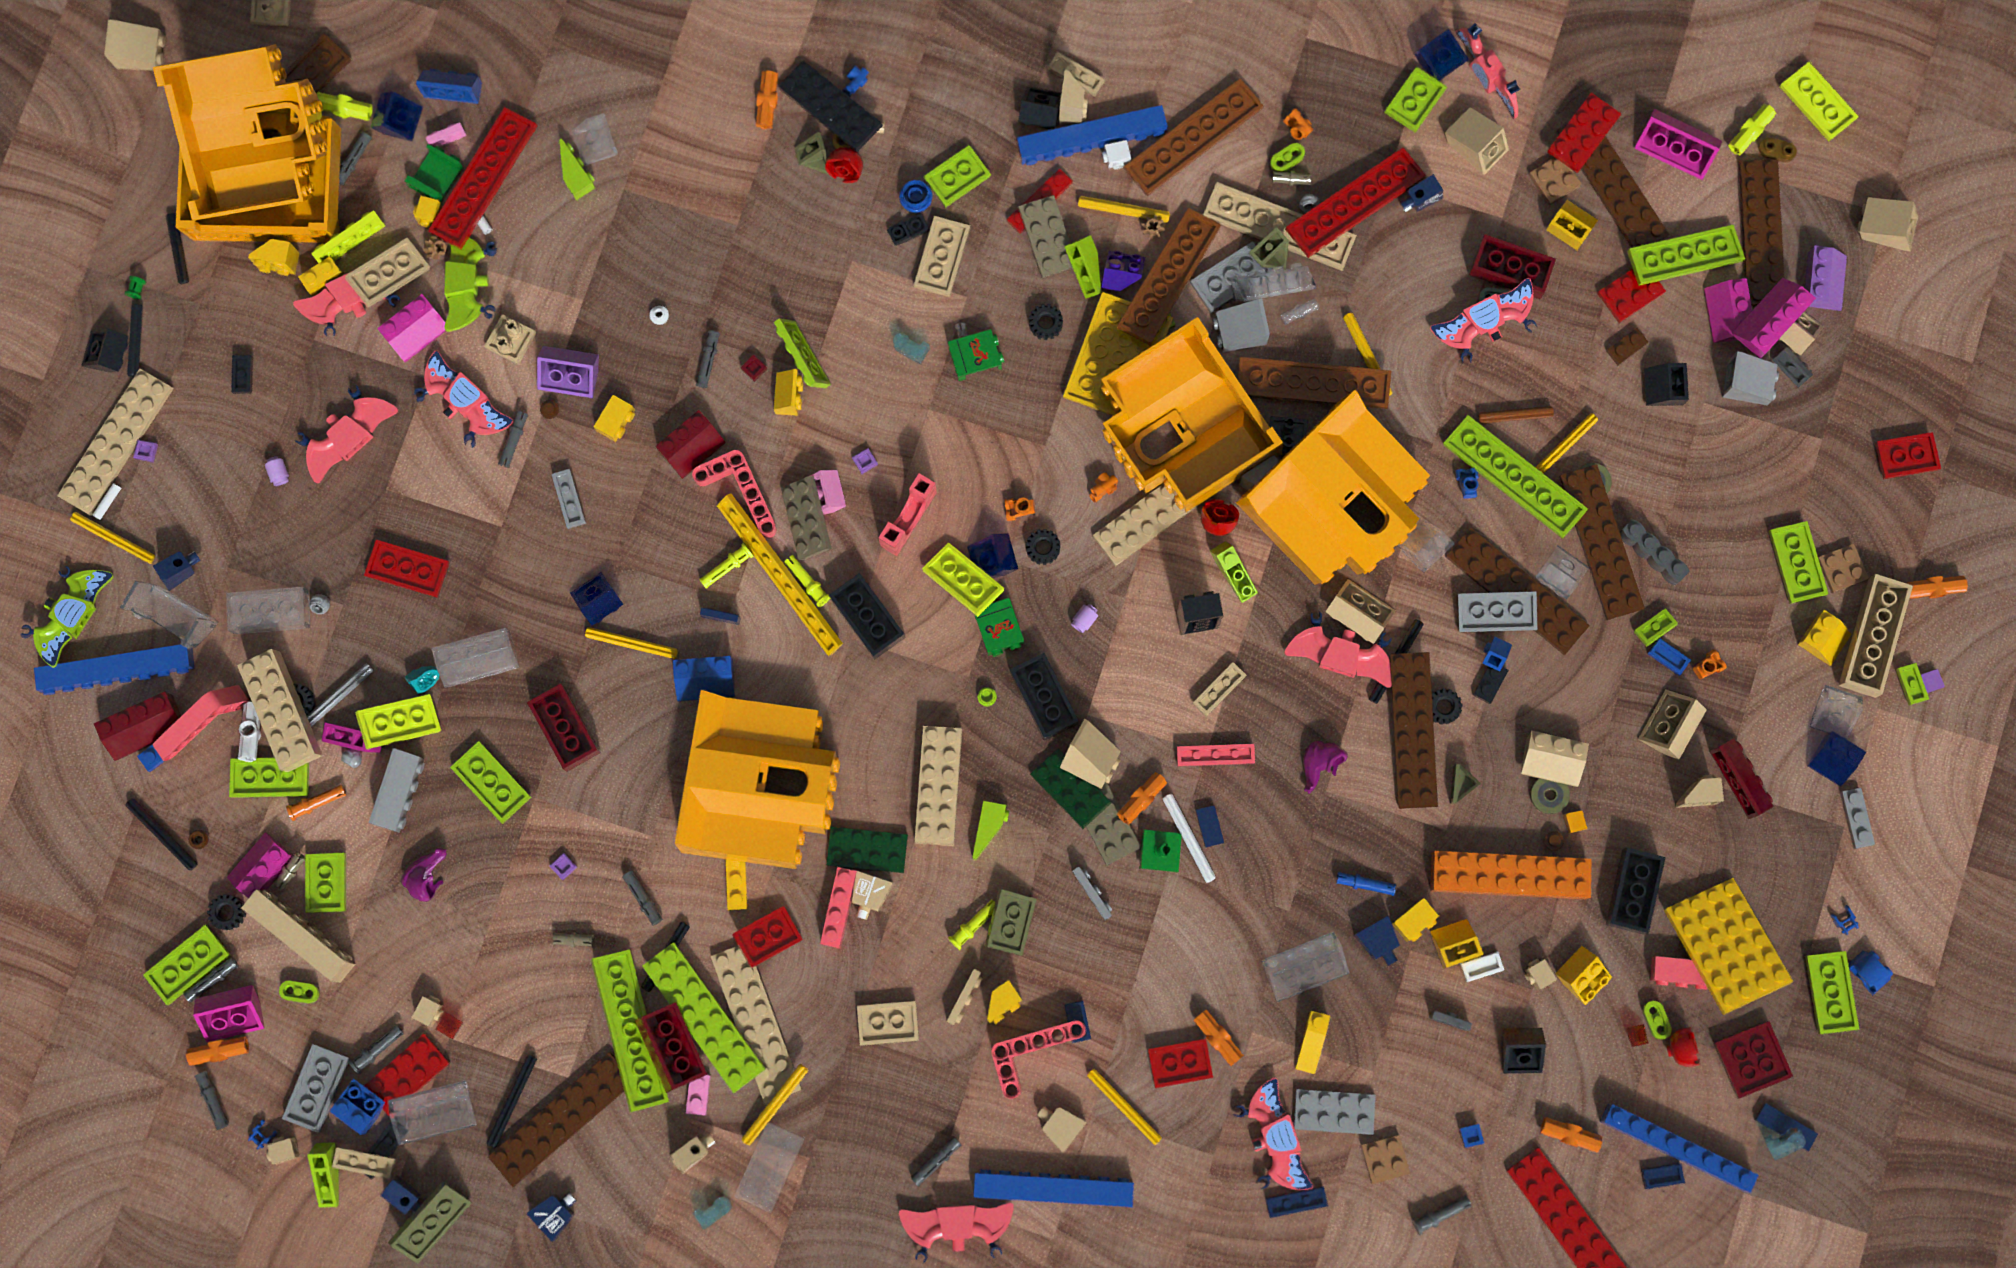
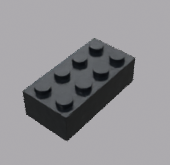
[829,573,906,660]
[1176,591,1224,635]
[1010,653,1079,741]
[1606,847,1666,935]

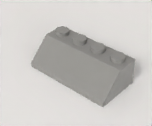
[369,748,425,833]

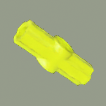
[317,92,373,121]
[1728,104,1776,156]

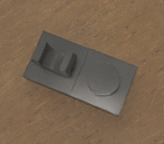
[1772,347,1813,388]

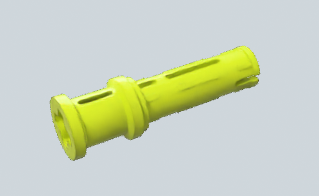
[699,543,754,589]
[784,555,830,607]
[948,899,995,950]

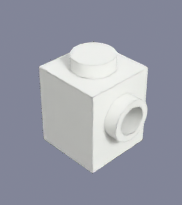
[1102,140,1131,169]

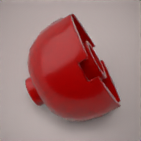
[825,147,863,183]
[1200,499,1240,536]
[1667,1027,1700,1067]

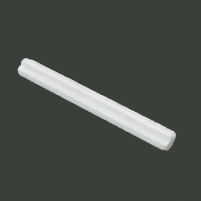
[1163,794,1215,883]

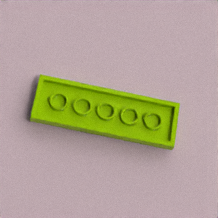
[1627,224,1745,286]

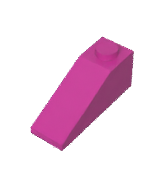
[322,722,381,753]

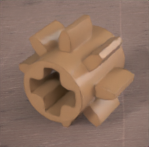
[1142,215,1165,239]
[423,236,447,260]

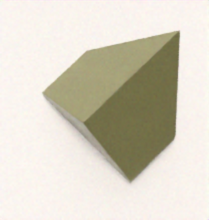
[794,132,829,175]
[1249,227,1289,270]
[1450,764,1481,805]

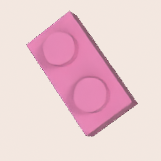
[426,123,466,147]
[686,1075,711,1115]

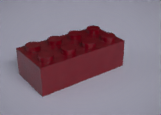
[1469,234,1556,299]
[527,684,601,772]

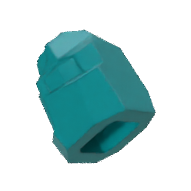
[405,666,440,694]

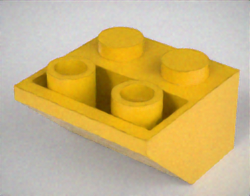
[1546,200,1598,250]
[248,239,300,276]
[774,369,804,416]
[1430,919,1484,969]
[1555,946,1612,1005]
[987,980,1022,1024]

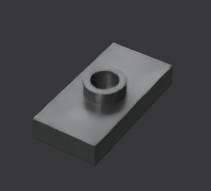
[1430,1011,1472,1031]

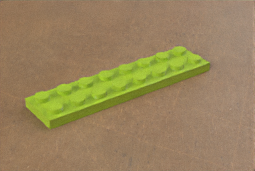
[1443,415,1588,539]
[642,942,766,1093]
[591,949,669,1113]

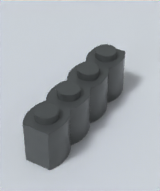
[1620,519,1690,585]

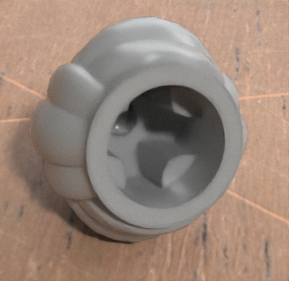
[1299,194,1320,213]
[309,594,330,614]
[341,748,362,769]

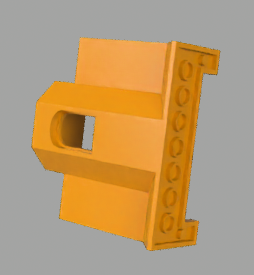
[153,44,327,221]
[176,108,341,243]
[1100,317,1283,512]
[1235,390,1430,585]
[675,690,840,869]

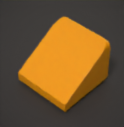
[1563,810,1587,834]

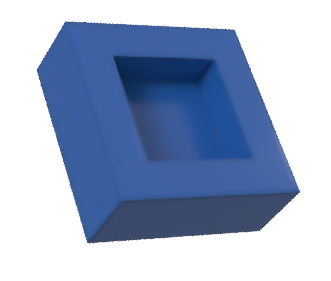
[137,745,165,772]
[1459,1124,1485,1148]

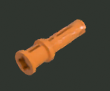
[286,784,347,821]

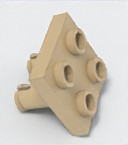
[250,0,291,26]
[484,314,536,365]

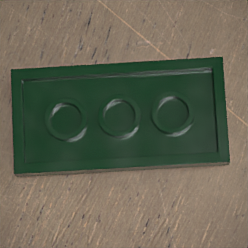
[1030,748,1111,829]
[827,827,908,874]

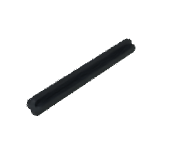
[1369,619,1424,704]
[125,798,198,871]
[486,1055,537,1148]

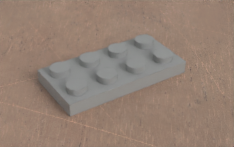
[1190,241,1274,313]
[1458,591,1537,632]
[282,1044,350,1133]
[1294,1089,1375,1135]

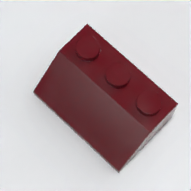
[655,410,726,479]

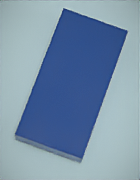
[1647,638,1691,676]

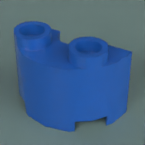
[1848,950,1893,996]

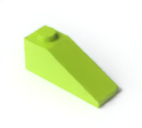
[1064,235,1101,299]
[972,801,1009,860]
[307,1142,339,1208]

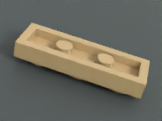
[1048,52,1105,97]
[1193,662,1247,717]
[946,969,983,1025]
[332,1148,396,1179]

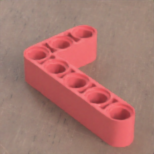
[692,450,777,538]
[153,685,250,761]
[992,1021,1086,1099]

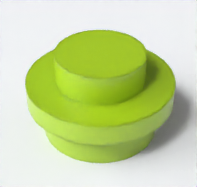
[977,687,997,707]

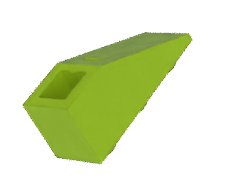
[559,138,595,201]
[1210,541,1258,603]

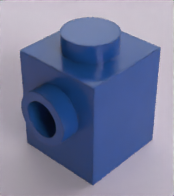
[1482,636,1512,671]

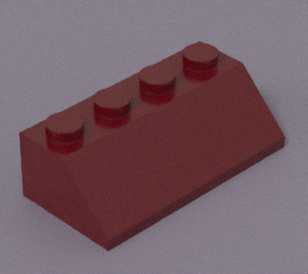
[94,691,181,761]
[1709,739,1774,819]
[635,1002,707,1093]

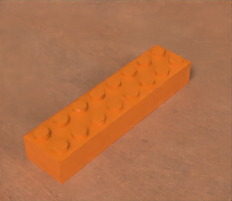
[1430,851,1592,900]

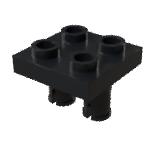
[1269,416,1308,456]

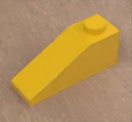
[1295,1011,1330,1074]

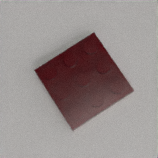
[1714,1021,1794,1099]

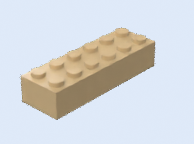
[1838,574,1913,698]
[237,649,323,772]
[915,726,962,846]
[241,889,355,983]

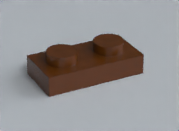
[1606,328,1649,366]

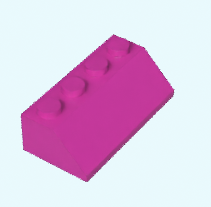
[1635,109,1722,180]
[1732,278,1816,359]

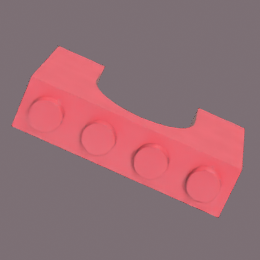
[878,473,937,556]

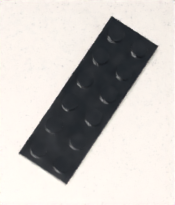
[778,60,883,152]

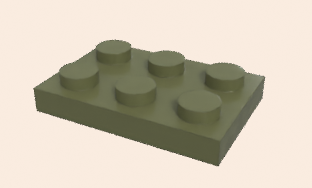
[985,889,1036,956]

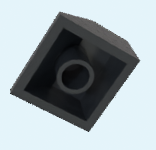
[1018,86,1062,129]
[81,329,128,373]
[1501,1028,1546,1074]

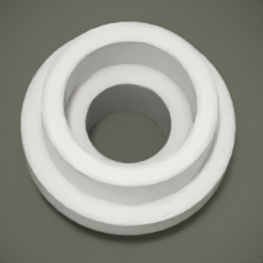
[650,306,669,325]

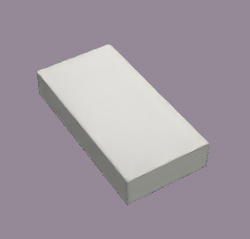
[1460,952,1504,982]

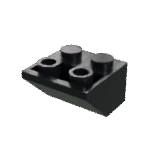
[1644,363,1689,406]

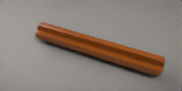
[1478,406,1554,424]

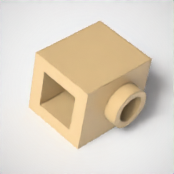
[1525,958,1557,990]
[411,995,444,1027]
[266,1137,300,1165]

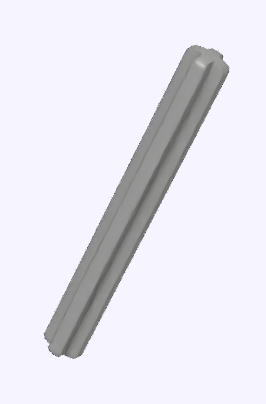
[307,663,374,727]

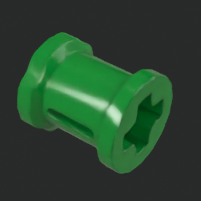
[124,276,147,300]

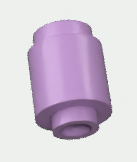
[264,456,289,486]
[1071,604,1098,633]

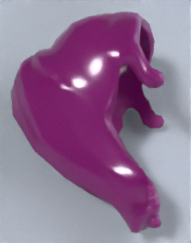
[1303,741,1348,794]
[401,847,447,902]

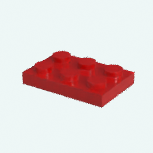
[1597,269,1666,323]
[1875,432,1941,479]
[732,906,803,969]
[1148,1039,1213,1088]

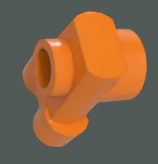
[1283,108,1314,140]
[1089,472,1118,503]
[1005,498,1035,521]
[1693,649,1727,679]

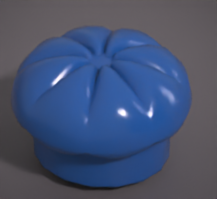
[899,180,933,213]

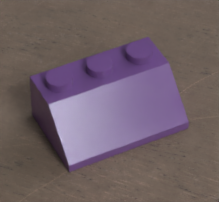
[1805,245,1847,311]
[537,346,599,398]

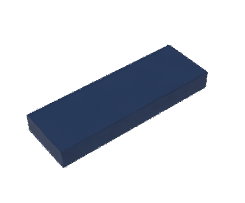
[1755,1103,1818,1151]
[1265,1186,1328,1218]

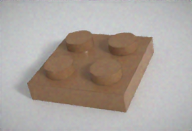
[1529,158,1581,205]
[1818,544,1869,593]
[1361,1135,1410,1184]

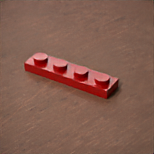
[1007,169,1073,234]

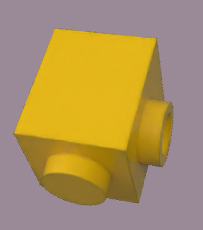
[413,196,442,227]

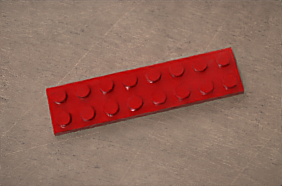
[428,107,537,250]
[1285,147,1426,258]
[1506,1147,1626,1268]

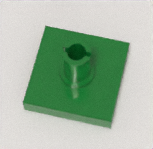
[1139,829,1182,873]

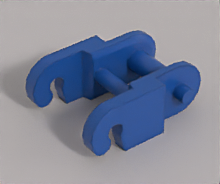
[1830,905,1859,935]
[248,1119,278,1149]

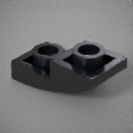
[887,213,930,246]

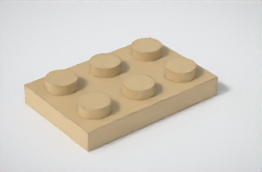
[857,1001,919,1046]

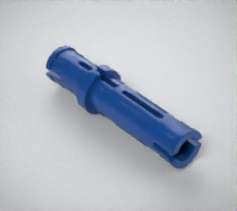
[1336,872,1396,896]

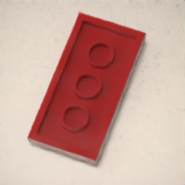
[1547,93,1622,174]
[364,540,450,598]
[364,1033,450,1116]

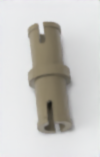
[1272,170,1311,186]
[273,852,306,890]
[553,932,594,947]

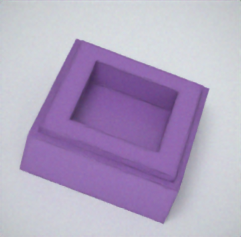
[133,440,158,463]
[852,448,878,474]
[1921,669,1945,693]
[550,853,577,880]

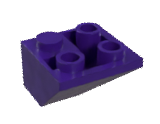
[1101,251,1146,291]

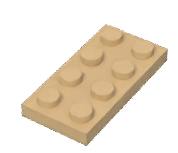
[914,216,970,297]
[345,238,430,308]

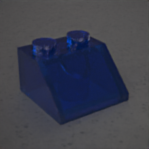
[1413,29,1469,82]
[370,91,423,141]
[967,533,1018,579]
[570,572,624,626]
[1807,731,1866,787]

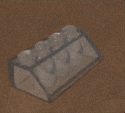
[1231,263,1317,301]
[431,628,520,688]
[1261,932,1350,1002]
[388,1080,477,1145]

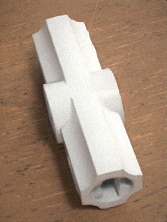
[238,702,261,762]

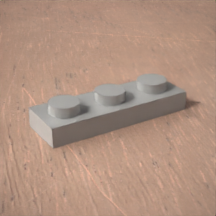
[551,469,586,529]
[1840,788,1875,849]
[1072,867,1113,921]

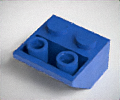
[329,1079,385,1135]

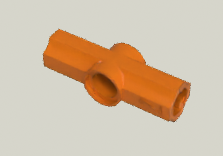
[756,70,778,129]
[1906,575,1968,599]
[1117,772,1167,825]
[1193,1010,1244,1066]
[186,1036,250,1066]
[1540,1117,1603,1153]

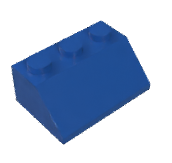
[416,69,482,104]
[673,656,735,701]

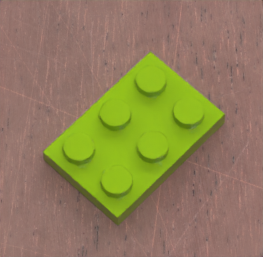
[1385,67,1447,133]
[924,145,991,208]
[305,853,346,913]

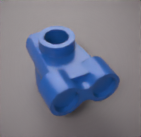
[842,65,869,97]
[1455,468,1479,499]

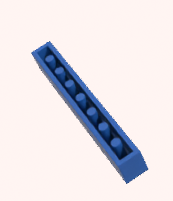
[1017,105,1167,165]
[34,643,195,695]
[1600,1104,1759,1193]
[974,1169,1134,1207]

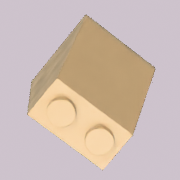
[104,20,166,70]
[1445,107,1509,175]
[1858,197,1918,251]
[1060,719,1121,789]

